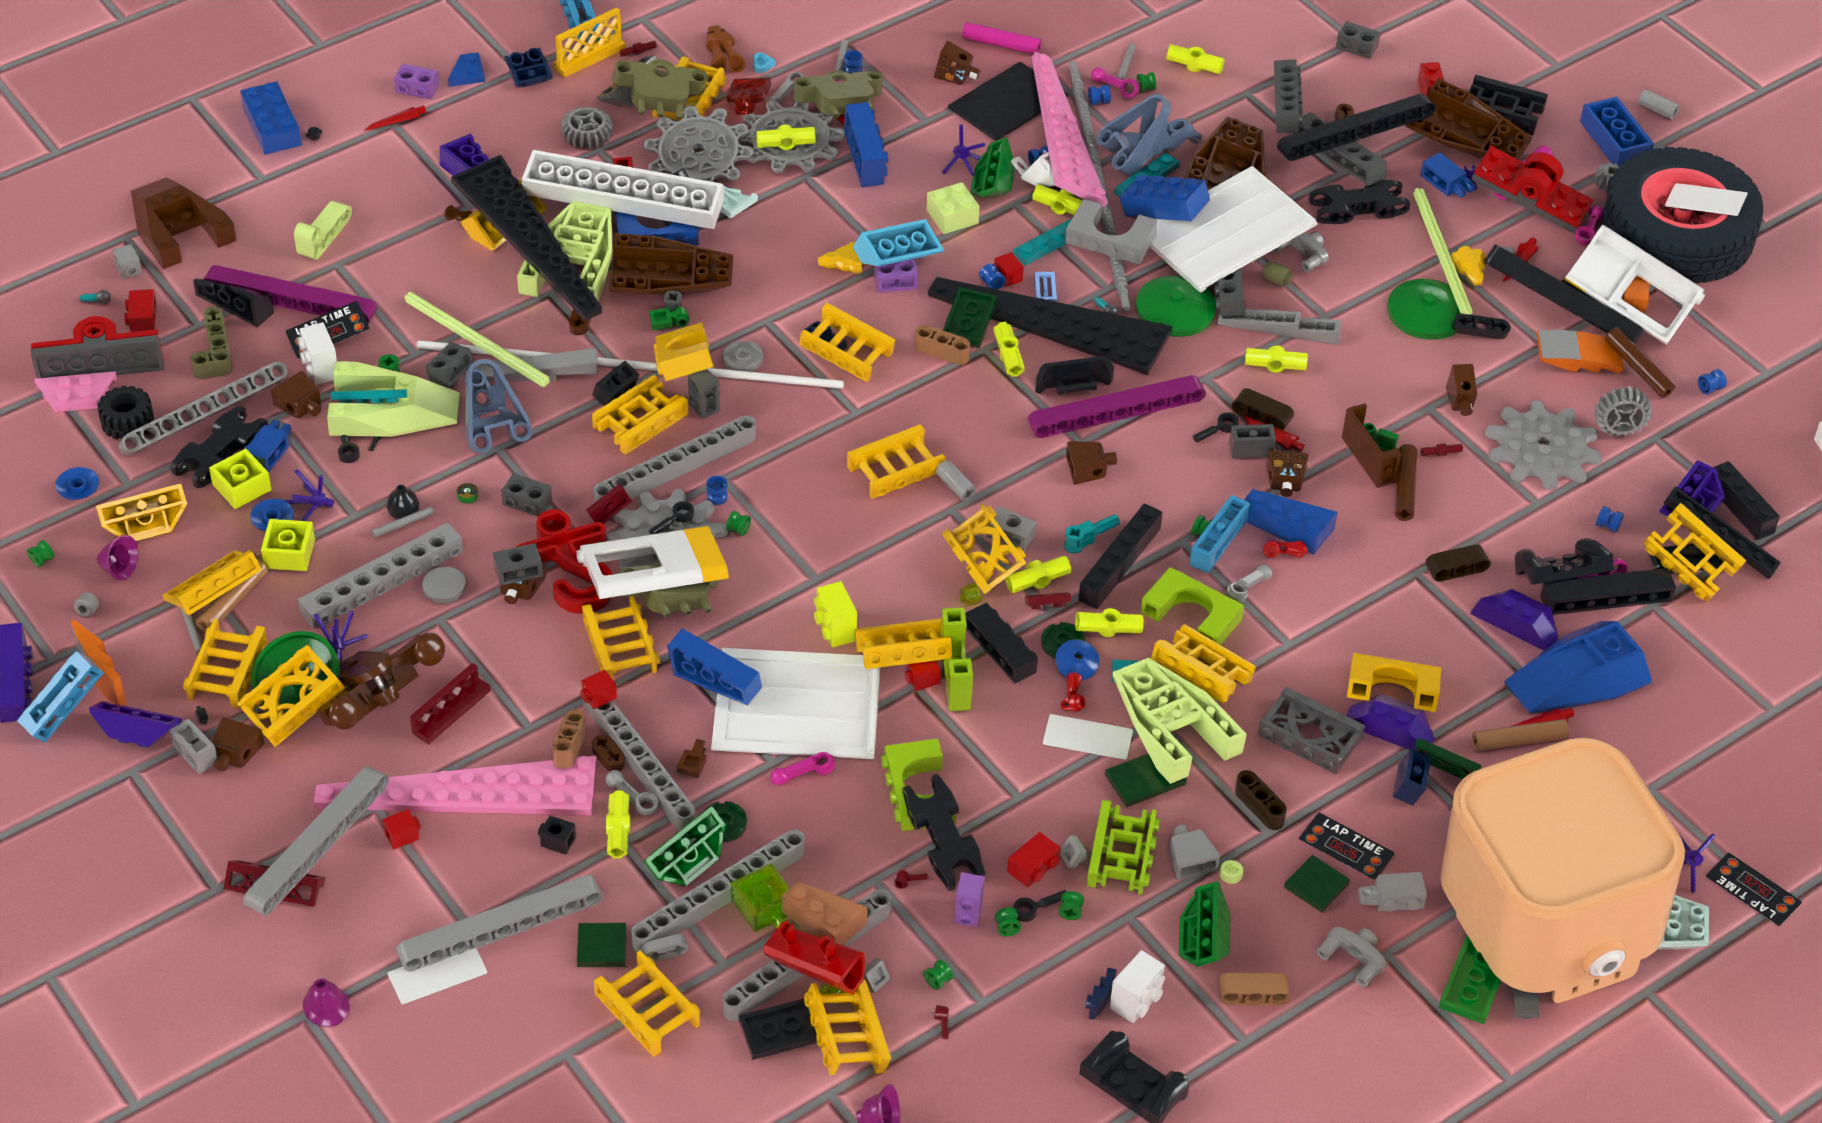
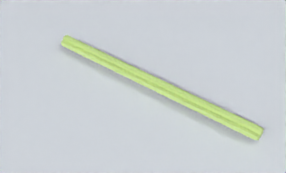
[1413,188,1473,314]
[404,292,550,387]

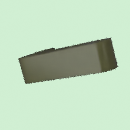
[190,306,233,379]

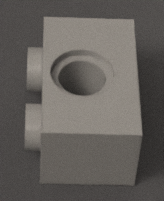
[986,507,1037,552]

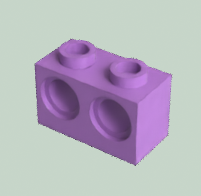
[394,64,439,99]
[874,259,918,293]
[954,872,985,927]

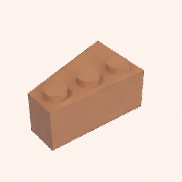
[782,882,868,945]

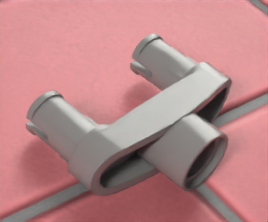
[1274,231,1329,273]
[1317,927,1387,987]

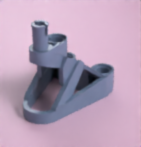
[1096,94,1202,176]
[464,359,532,453]

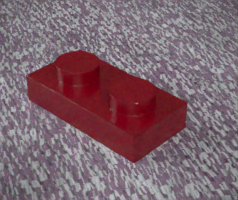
[586,484,632,524]
[1025,592,1072,609]

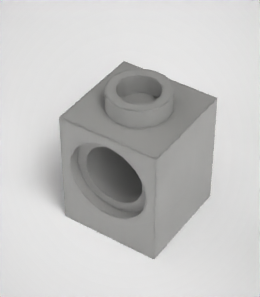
[112,244,142,279]

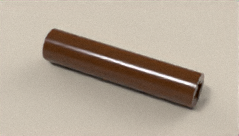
[1605,327,1675,399]
[1395,444,1417,521]

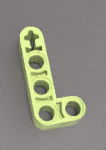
[294,200,352,260]

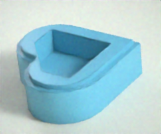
[753,53,776,73]

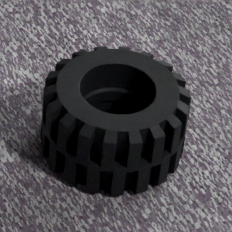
[97,386,154,440]

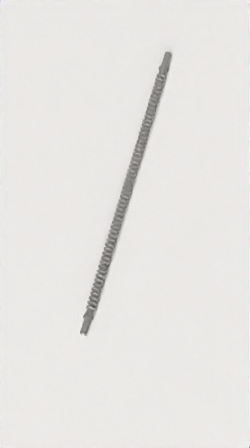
[1069,61,1131,312]

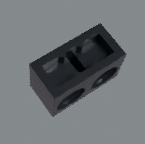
[592,361,640,406]

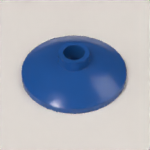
[55,467,99,500]
[250,499,294,532]
[1055,639,1099,681]

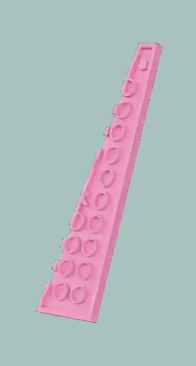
[1031,52,1108,208]
[313,756,597,816]

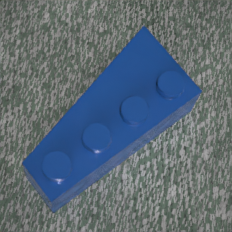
[1244,489,1337,555]
[667,628,762,705]

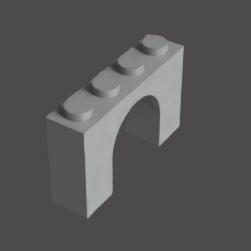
[1066,199,1157,265]

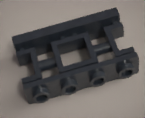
[1470,74,1548,135]

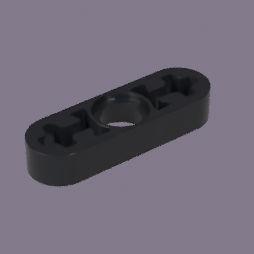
[1452,314,1511,339]

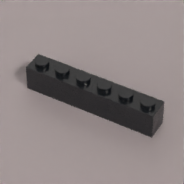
[1078,503,1163,609]
[1540,568,1676,615]

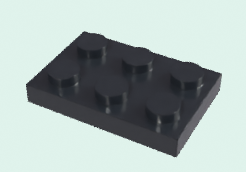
[739,998,817,1060]

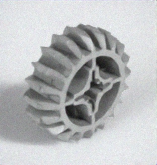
[561,106,613,149]
[1595,386,1652,438]

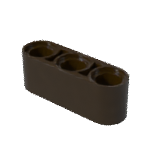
[1232,388,1294,430]
[1425,544,1491,582]
[1235,770,1287,830]

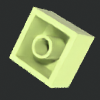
[927,182,980,234]

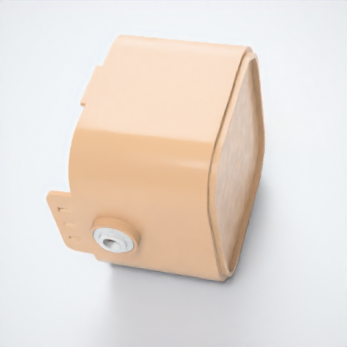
[1441,738,1685,1003]

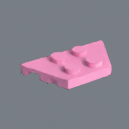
[34,371,117,412]

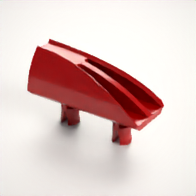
[763,920,865,994]

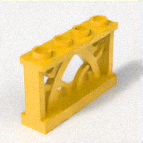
[653,56,726,121]
[237,645,345,747]

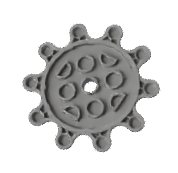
[738,101,845,174]
[644,106,753,182]
[1484,400,1602,490]
[606,489,729,568]

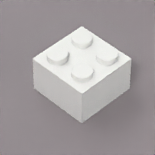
[297,323,337,385]
[1110,950,1165,1023]

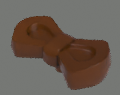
[444,205,472,221]

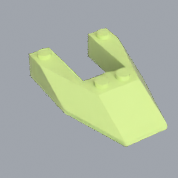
[517,201,613,302]
[327,361,460,437]
[1112,658,1247,784]

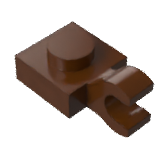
[677,739,707,778]

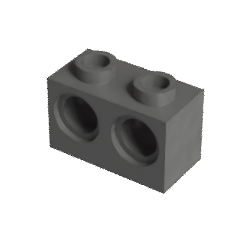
[1336,21,1381,59]
[425,342,473,388]
[688,369,720,419]
[501,473,552,516]

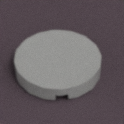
[723,340,763,372]
[422,567,466,604]

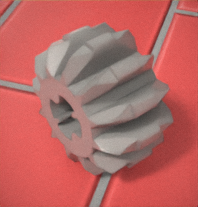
[1594,162,1619,193]

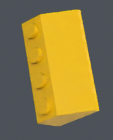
[460,178,547,251]

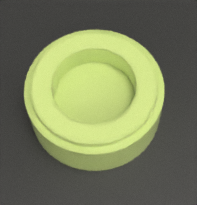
[1219,860,1243,884]

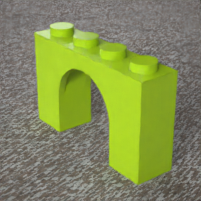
[1141,567,1244,645]
[941,607,973,711]
[881,738,956,831]

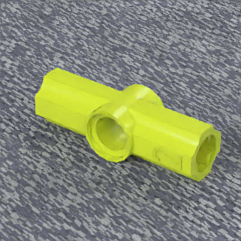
[1166,44,1225,74]
[756,124,816,150]
[1032,184,1083,215]
[993,322,1025,377]
[1245,346,1308,373]
[1005,556,1071,593]
[1075,608,1144,637]
[606,790,630,859]

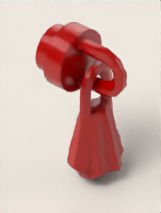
[1263,540,1308,559]
[1060,672,1086,712]

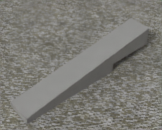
[1218,309,1342,345]
[474,348,598,382]

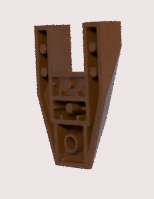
[131,177,236,269]

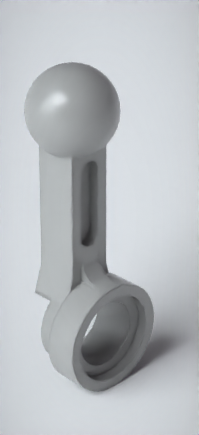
[765,72,805,105]
[1225,564,1272,603]
[605,770,659,815]

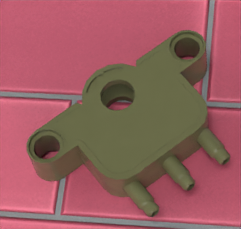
[612,59,708,119]
[793,70,883,118]
[619,560,719,617]

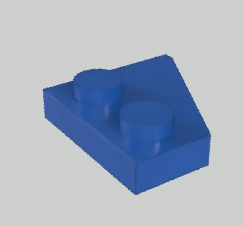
[448,52,485,87]

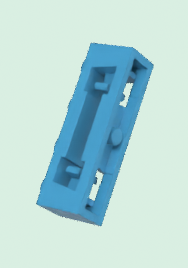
[559,0,601,47]
[1189,495,1250,574]
[17,651,104,743]

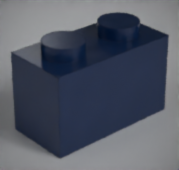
[1393,749,1431,806]

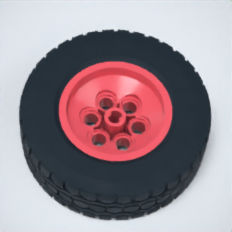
[1602,147,1763,283]

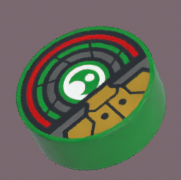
[457,483,478,503]

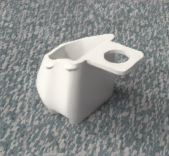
[1011,152,1055,188]

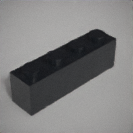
[1713,461,1780,540]
[965,602,1038,683]

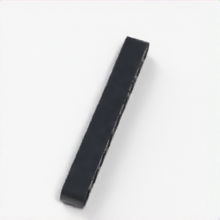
[1277,94,1436,161]
[1484,244,1644,344]

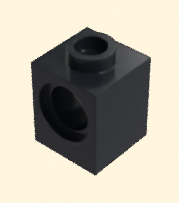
[538,815,576,855]

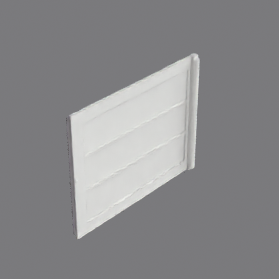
[1150,166,1318,293]
[711,648,881,759]

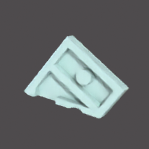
[720,186,758,218]

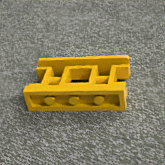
[592,375,688,455]
[1643,503,1746,602]
[1151,624,1256,704]

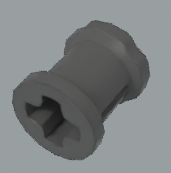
[664,290,682,312]

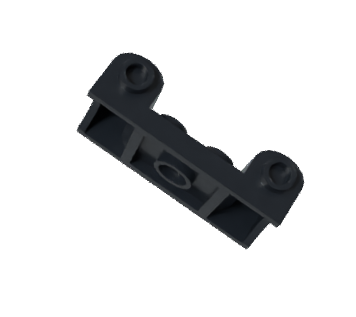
[1515,538,1613,585]
[1079,1031,1189,1123]

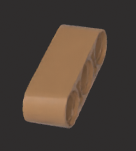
[914,325,970,365]
[552,710,586,769]
[1219,973,1290,1005]

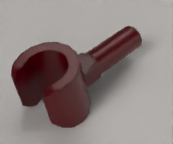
[895,870,928,889]
[934,1005,949,1039]

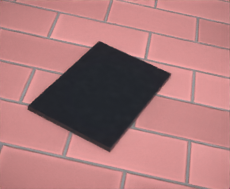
[948,62,1068,141]

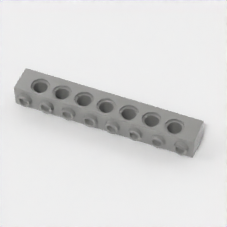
[298,522,463,629]

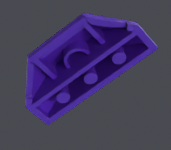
[1659,460,1725,517]
[1470,589,1559,651]
[1346,693,1435,750]
[89,701,182,747]

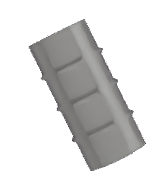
[1638,89,1680,120]
[936,460,976,501]

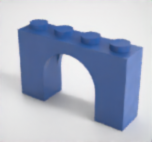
[615,211,699,246]

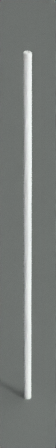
[417,340,844,389]

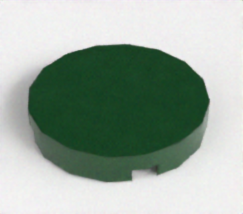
[1041,622,1085,658]
[704,801,747,842]

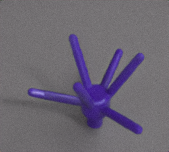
[942,124,986,176]
[284,469,334,521]
[314,611,368,662]
[1678,833,1715,893]

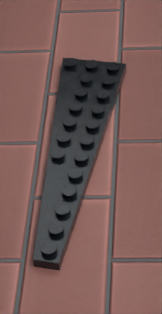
[451,155,602,321]
[928,277,1173,375]

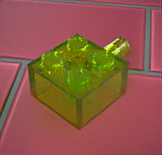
[730,863,791,932]

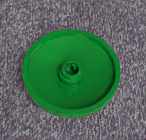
[1136,276,1216,337]
[1387,279,1464,340]
[251,631,340,715]

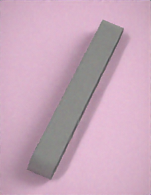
[118,361,288,456]
[594,416,756,503]
[583,700,695,830]
[243,766,389,916]
[631,830,805,953]
[396,875,603,972]
[722,889,892,1021]

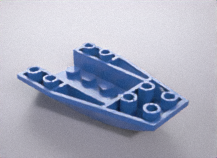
[1504,621,1652,714]

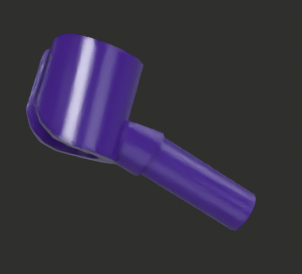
[1464,165,1478,190]

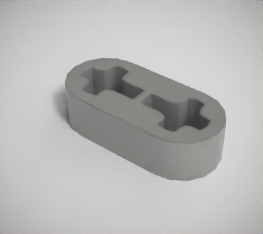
[642,934,689,962]

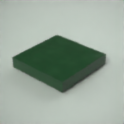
[1284,855,1350,912]
[577,923,626,967]

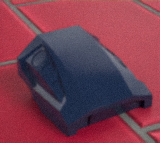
[504,48,553,88]

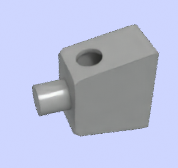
[1169,825,1220,880]

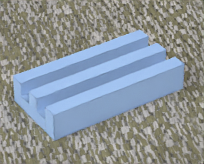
[1034,272,1057,302]

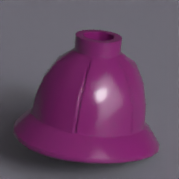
[97,535,139,580]
[303,978,350,1027]
[856,1084,900,1123]

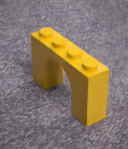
[653,322,713,381]
[1347,653,1441,712]

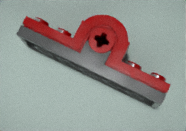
[1472,146,1594,234]
[31,316,164,378]

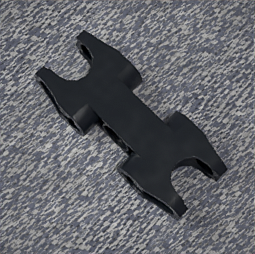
[1309,179,1411,224]
[170,406,268,488]
[902,774,985,891]

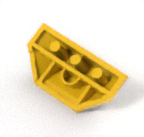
[96,483,187,542]

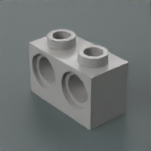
[170,719,217,774]

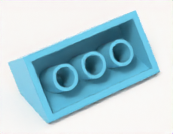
[853,219,944,266]

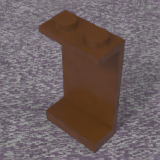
[1342,403,1401,488]

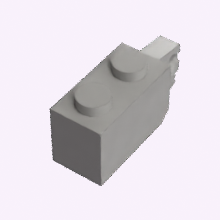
[1358,872,1427,912]

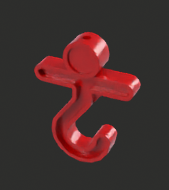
[516,509,612,614]

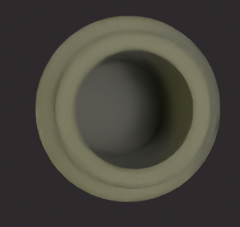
[1262,262,1293,287]

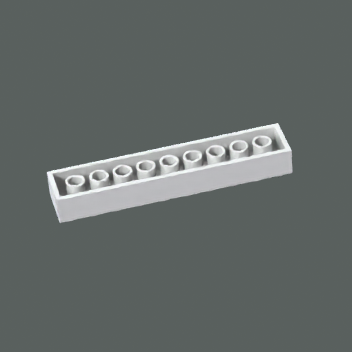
[521,150,724,229]

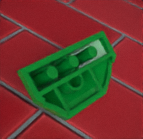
[970,137,1015,197]
[643,806,726,887]
[1179,881,1231,967]

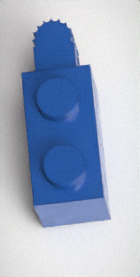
[1420,152,1475,198]
[244,419,291,473]

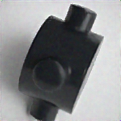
[306,127,322,140]
[195,706,208,724]

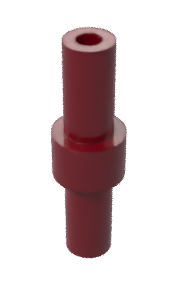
[619,41,657,57]
[1420,443,1463,456]

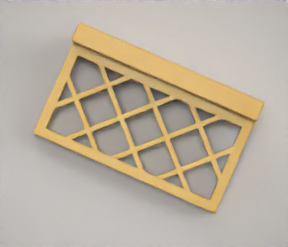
[553,7,626,78]
[162,550,262,616]

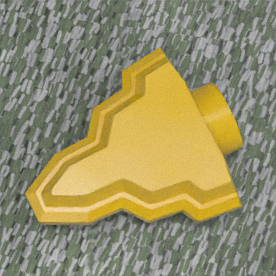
[818,242,866,274]
[1450,246,1486,286]

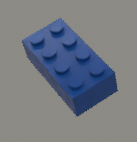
[240,81,302,155]
[1580,97,1654,166]
[844,102,888,187]
[1120,175,1210,222]

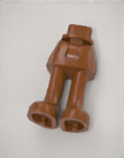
[706,25,746,73]

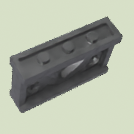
[1258,687,1365,774]

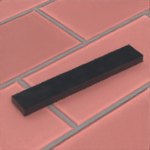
[1664,486,1781,579]

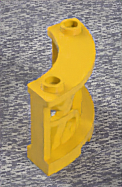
[941,503,1027,594]

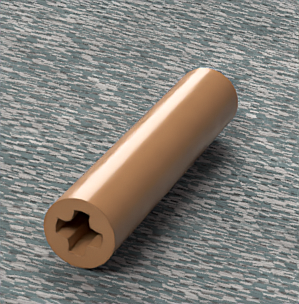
[196,560,268,633]
[1472,719,1569,752]

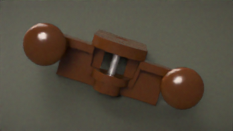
[317,633,445,730]

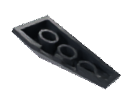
[193,278,273,327]

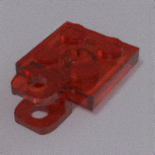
[726,77,771,115]

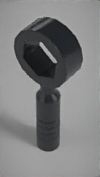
[1193,412,1239,442]
[338,435,360,463]
[649,501,694,535]
[1013,890,1067,922]

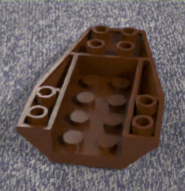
[1405,78,1532,160]
[1184,116,1265,190]
[609,233,733,295]

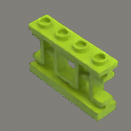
[1087,800,1160,895]

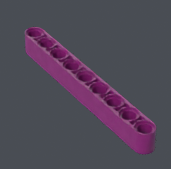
[203,265,377,324]
[1028,375,1206,438]

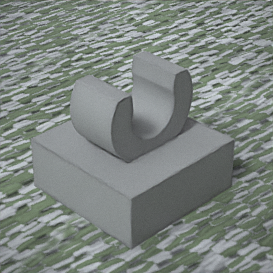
[1060,835,1090,869]
[863,958,891,993]

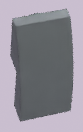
[1513,988,1539,1019]

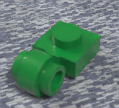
[649,307,689,331]
[1363,423,1399,451]

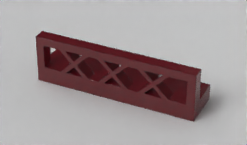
[410,663,491,745]
[223,860,325,907]

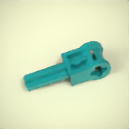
[1064,515,1120,554]

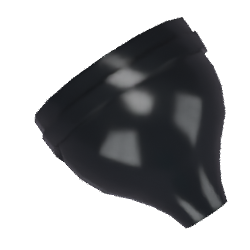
[387,485,419,519]

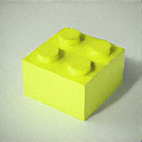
[209,449,272,509]
[261,519,315,571]
[814,581,857,648]

